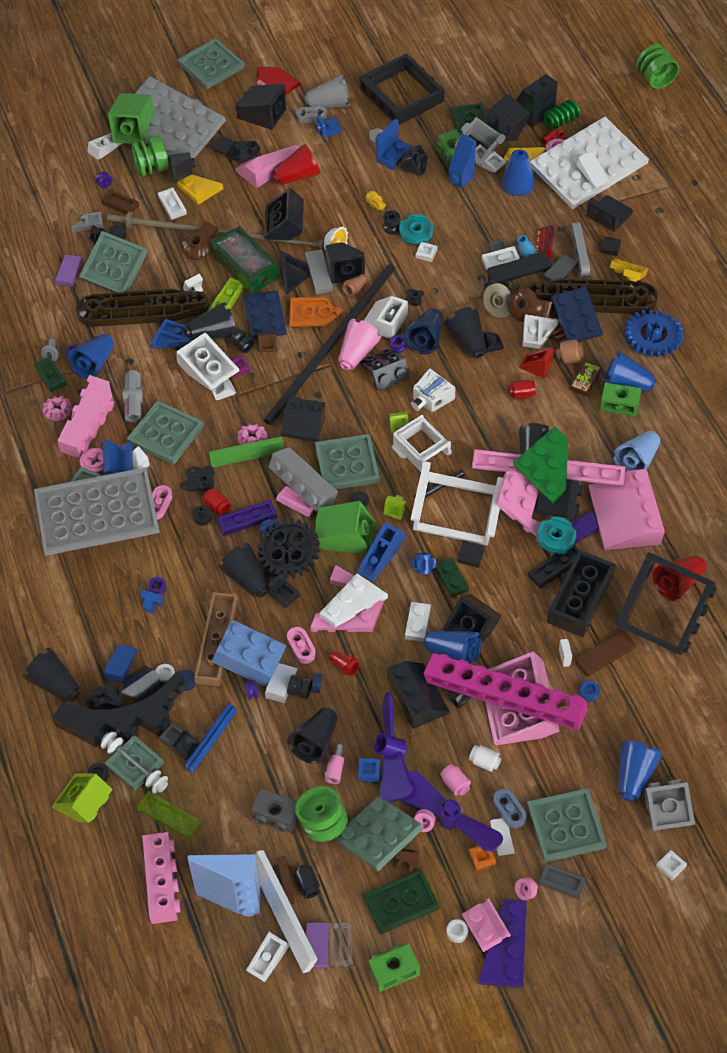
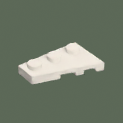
[320,574,388,627]

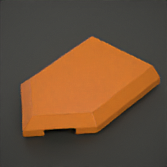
[289,297,343,327]

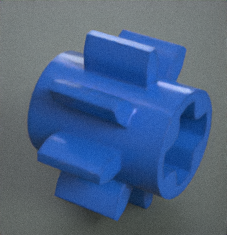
[412,553,436,574]

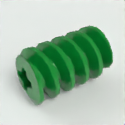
[543,99,581,131]

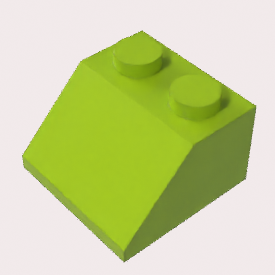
[52,773,112,823]

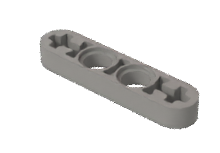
[570,222,590,277]

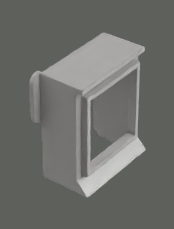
[454,117,506,165]

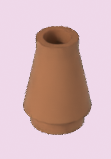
[342,274,367,297]

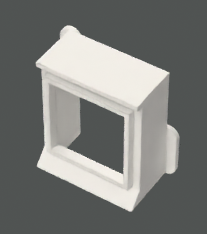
[392,415,452,472]

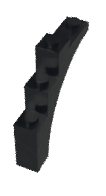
[52,672,186,747]

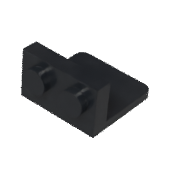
[586,195,633,232]
[360,349,410,391]
[537,479,583,519]

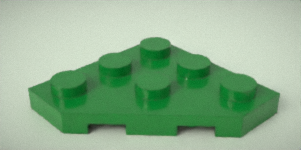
[513,426,568,504]

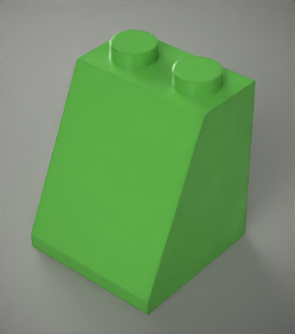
[108,93,154,144]
[314,501,376,554]

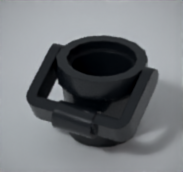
[402,145,428,176]
[85,684,121,710]

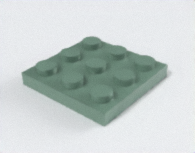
[178,38,245,89]
[79,231,148,293]
[127,400,204,465]
[315,434,380,490]
[527,788,607,863]
[334,796,423,872]

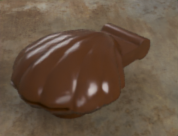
[181,221,218,260]
[509,288,552,322]

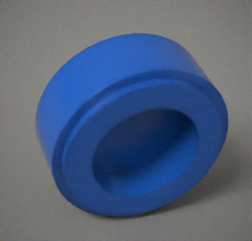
[579,681,600,702]

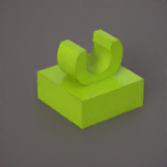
[389,412,409,434]
[383,495,406,520]

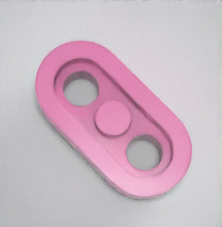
[152,485,172,520]
[287,627,316,664]

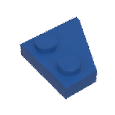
[150,319,193,349]

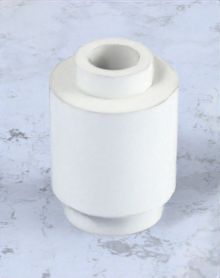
[469,745,501,772]

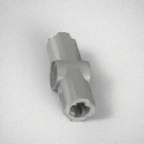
[123,370,143,423]

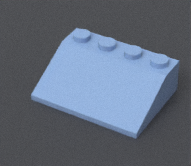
[188,854,261,916]

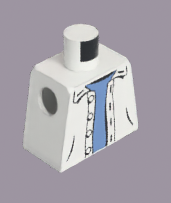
[411,369,455,412]

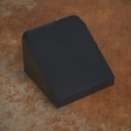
[212,136,236,156]
[483,332,504,353]

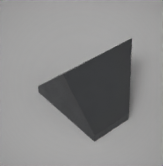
[279,251,310,294]
[121,666,164,700]

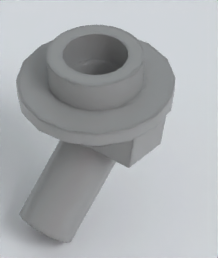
[41,338,59,362]

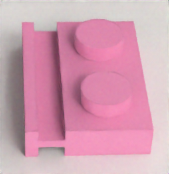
[462,898,511,952]

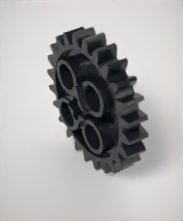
[257,518,320,579]

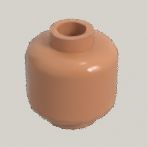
[557,339,584,364]

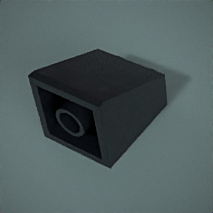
[516,74,558,128]
[236,84,287,130]

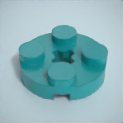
[399,214,434,244]
[537,517,576,554]

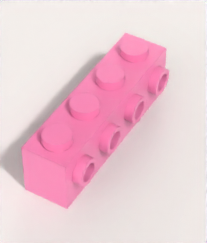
[142,832,181,924]

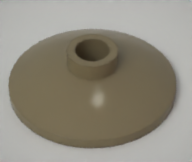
[482,283,512,318]

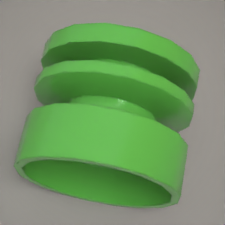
[636,44,679,89]
[131,135,169,177]

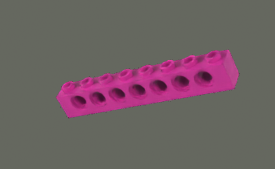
[423,653,588,731]

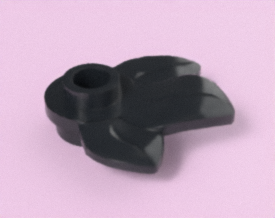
[228,141,260,162]
[181,465,215,492]

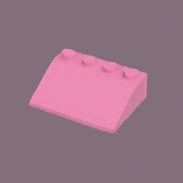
[588,469,665,550]
[485,652,560,745]

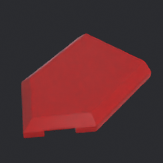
[256,67,302,95]

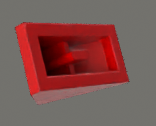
[519,347,553,378]

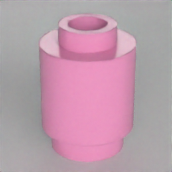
[440,764,471,796]

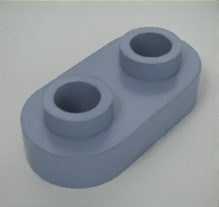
[493,789,526,828]

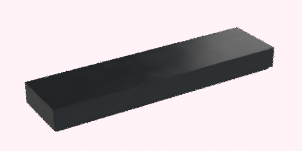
[486,252,553,284]

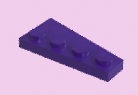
[478,899,527,988]

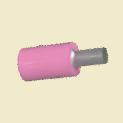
[325,744,344,784]

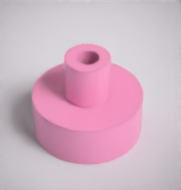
[414,809,435,832]
[515,877,538,900]

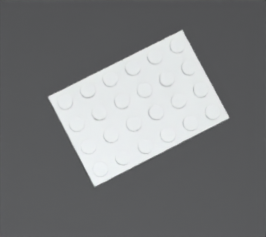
[530,117,649,210]

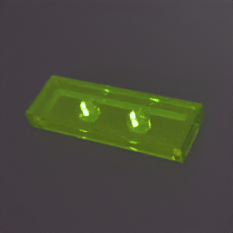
[137,791,201,840]

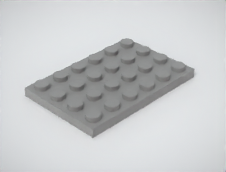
[135,76,226,160]
[34,467,160,556]

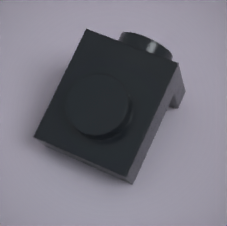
[268,573,300,608]

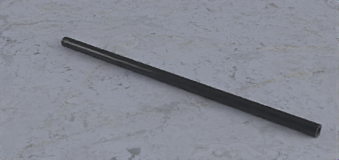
[264,264,395,425]

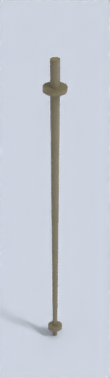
[107,212,324,250]

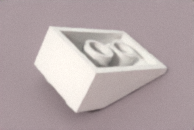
[177,333,239,390]

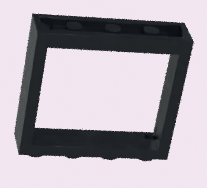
[359,53,445,125]
[615,552,717,655]

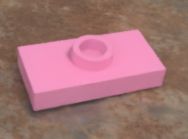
[276,486,315,517]

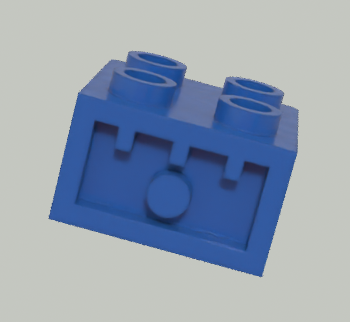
[375,119,412,170]

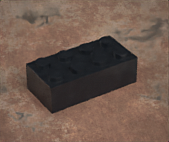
[547,550,616,638]

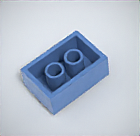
[212,619,287,688]

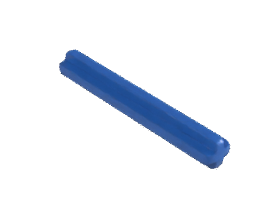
[184,704,237,772]

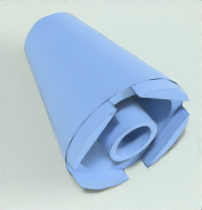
[614,431,660,472]

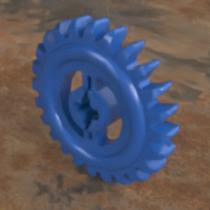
[624,308,684,357]

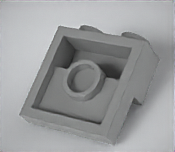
[643,779,695,831]

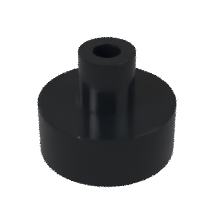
[192,506,212,525]

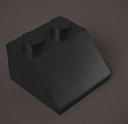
[483,94,532,141]
[326,242,365,284]
[281,397,325,442]
[443,594,502,644]

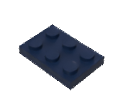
[551,287,603,342]
[243,290,287,340]

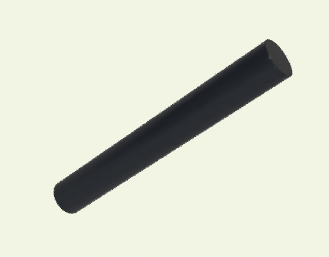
[414,469,465,498]

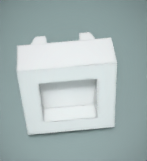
[183,274,203,292]

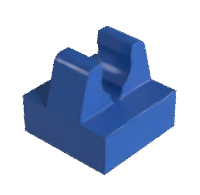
[140,589,165,614]
[358,758,380,783]

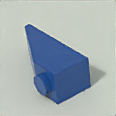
[449,133,476,188]
[356,522,407,582]

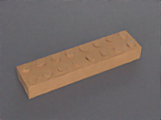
[194,592,238,686]

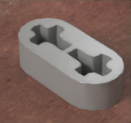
[296,106,327,123]

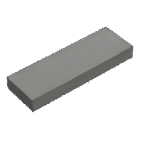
[305,249,333,295]

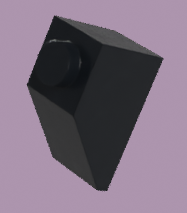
[170,152,195,182]

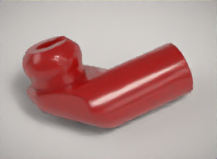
[541,130,566,145]

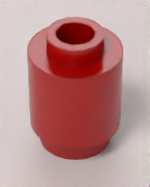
[508,380,536,400]
[203,488,231,515]

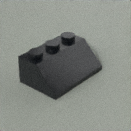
[264,187,304,240]
[387,661,450,729]

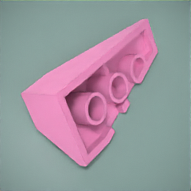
[235,145,299,189]

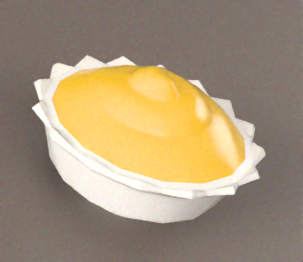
[324,226,348,251]

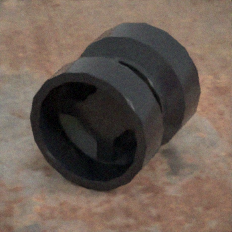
[383,210,400,235]
[230,329,255,354]
[287,675,312,699]

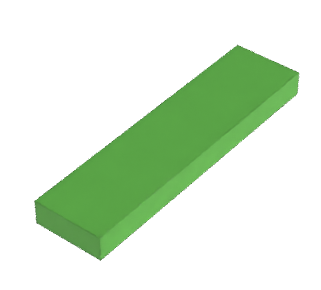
[209,437,284,468]

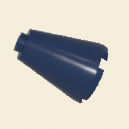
[404,308,443,355]

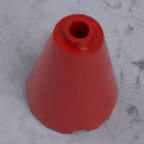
[272,144,321,185]
[652,555,706,601]

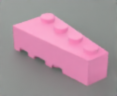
[58,375,114,458]

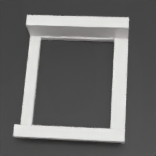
[411,461,503,546]

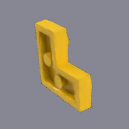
[610,259,648,281]

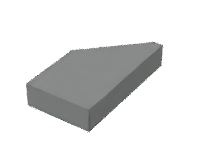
[71,212,103,233]

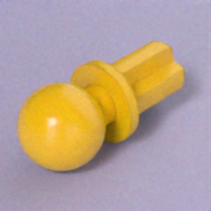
[366,191,386,211]

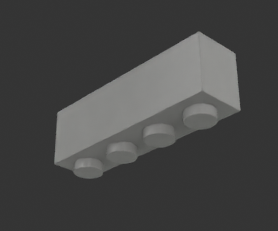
[269,447,338,512]

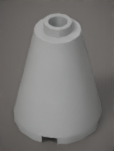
[305,74,351,108]

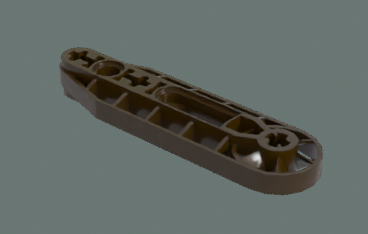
[526,278,658,314]
[76,289,209,327]

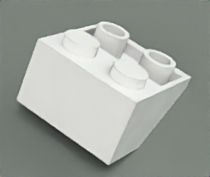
[364,296,408,339]

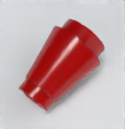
[329,650,360,676]

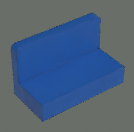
[103,440,133,475]

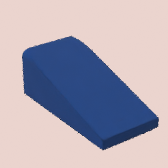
[104,644,138,684]

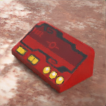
[535,225,555,258]

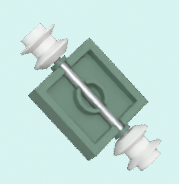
[101,732,168,793]

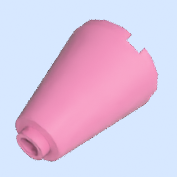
[338,319,381,371]

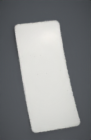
[490,818,515,856]

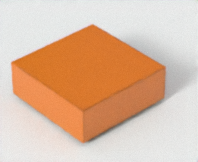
[468,846,496,871]

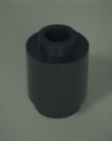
[293,865,320,899]

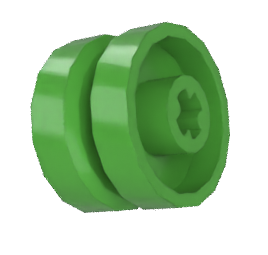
[295,786,348,842]

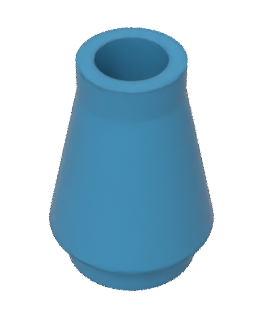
[517,235,536,258]

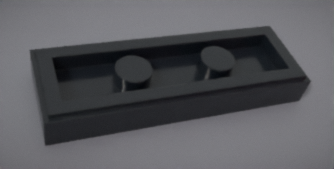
[528,544,580,589]

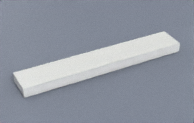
[255,850,317,973]

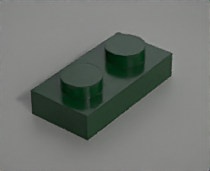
[34,357,67,392]
[434,557,469,598]

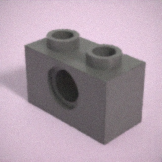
[251,789,297,833]

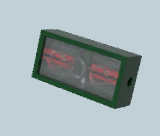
[211,226,280,294]

